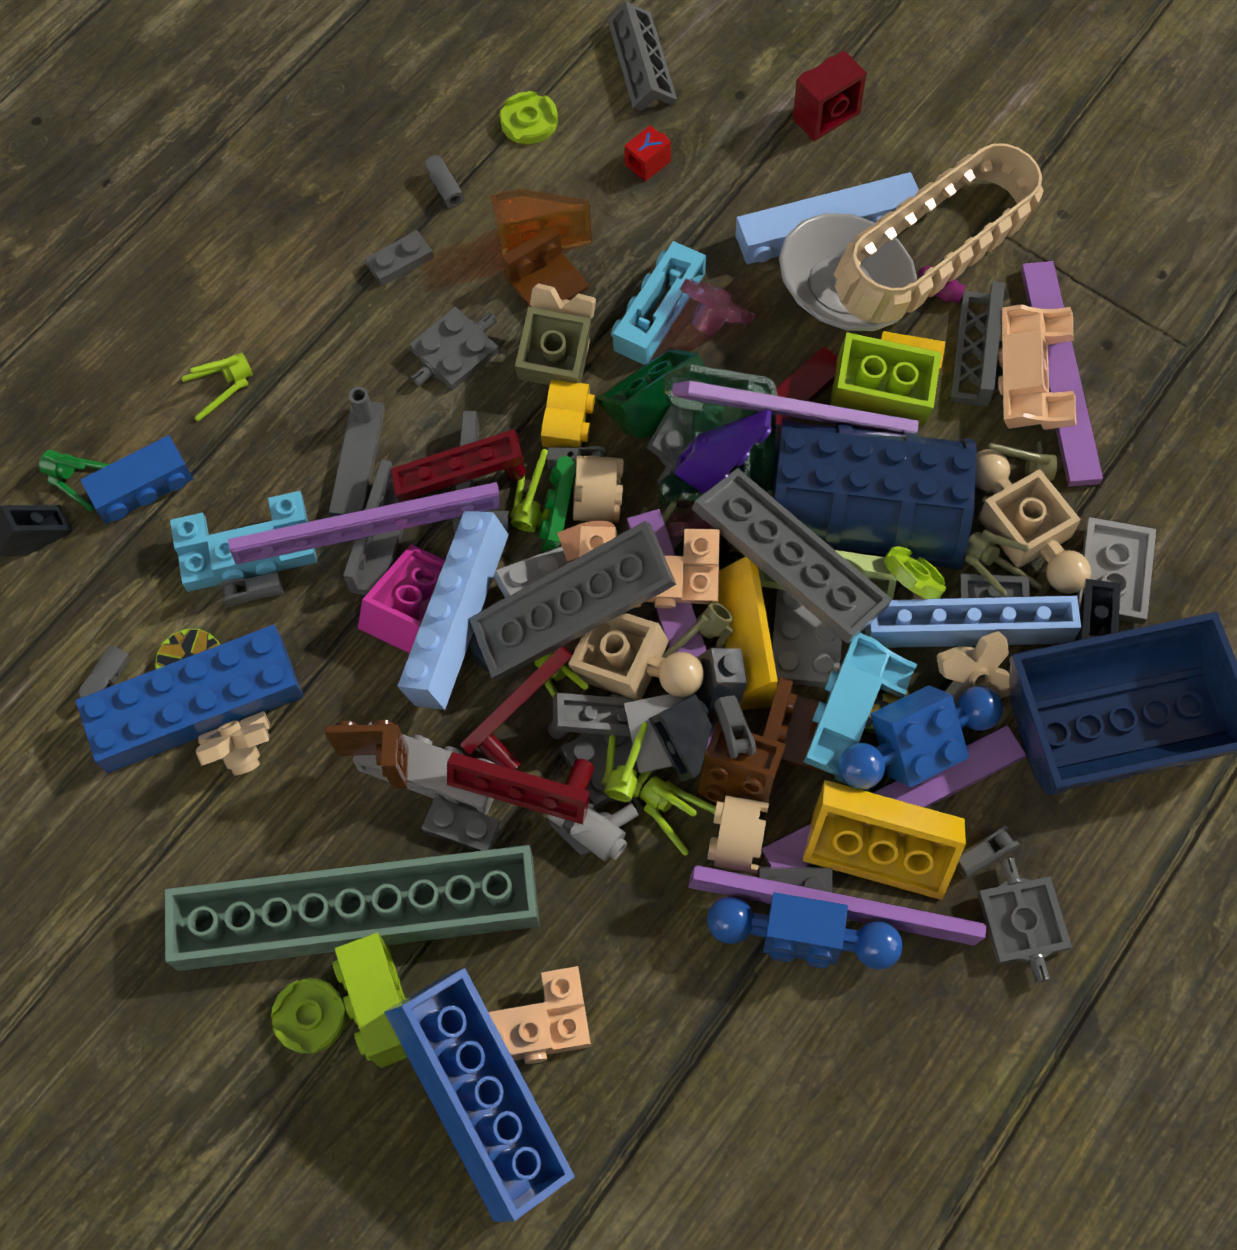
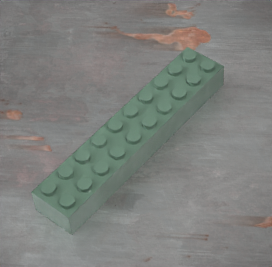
[165,845,540,971]

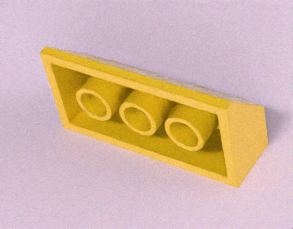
[715,557,778,710]
[803,780,966,900]

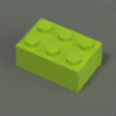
[830,332,941,427]
[332,932,408,1068]

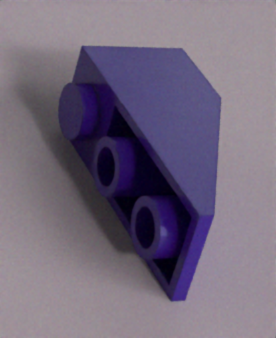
[674,409,772,494]

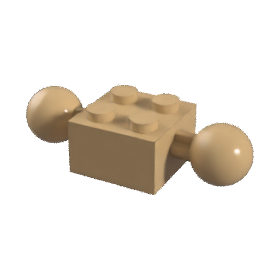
[975,449,1091,594]
[553,613,704,700]

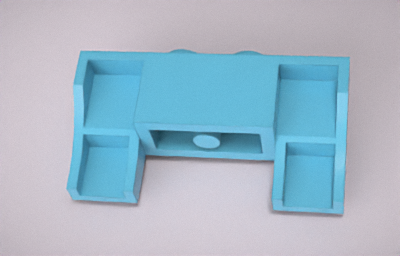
[170,491,317,592]
[803,633,917,792]

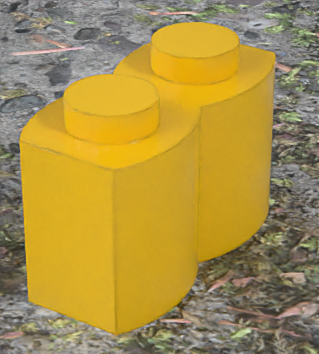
[541,379,595,448]

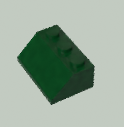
[596,348,714,438]

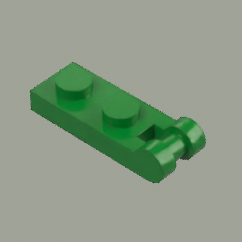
[538,456,576,552]

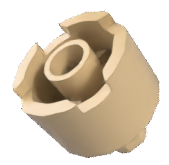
[573,456,623,523]
[707,796,769,875]

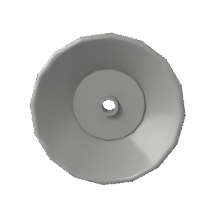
[779,213,917,331]

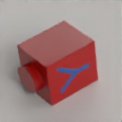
[624,125,671,182]

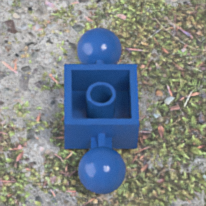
[838,685,1003,789]
[707,892,903,970]

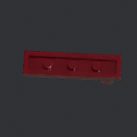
[743,346,838,450]
[391,429,526,502]
[460,645,573,770]
[447,752,594,825]

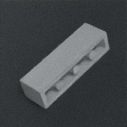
[352,722,494,815]

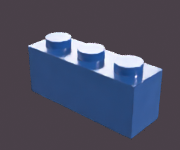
[80,435,194,524]

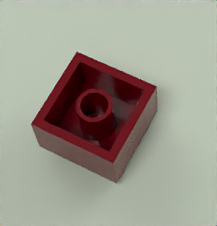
[793,50,867,142]

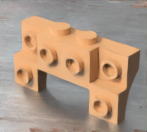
[998,304,1077,430]
[579,526,720,608]
[488,966,591,1064]

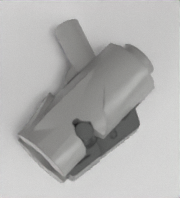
[548,802,639,861]

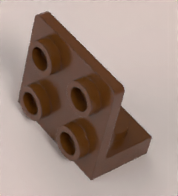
[502,225,589,307]
[763,678,827,773]
[325,720,409,789]
[698,722,786,816]

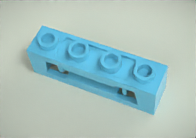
[611,241,706,365]

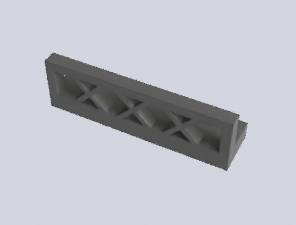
[608,1,677,111]
[950,281,1005,407]
[343,459,414,595]

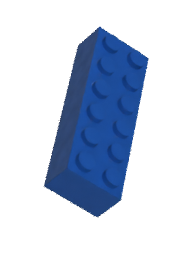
[76,625,304,773]
[384,968,575,1222]

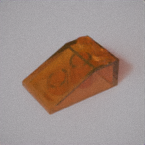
[490,189,592,256]

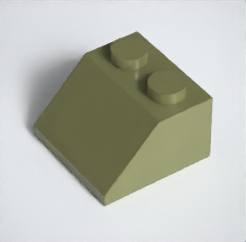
[515,307,591,385]

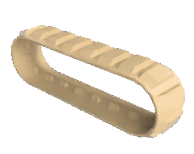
[834,144,1044,323]

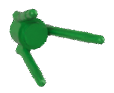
[39,450,110,511]

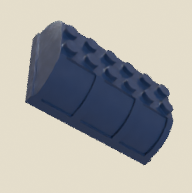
[769,417,977,570]
[1009,612,1237,795]

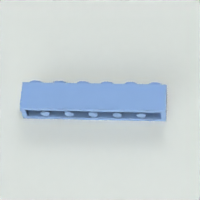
[735,172,919,264]
[397,511,509,710]
[865,596,1081,648]

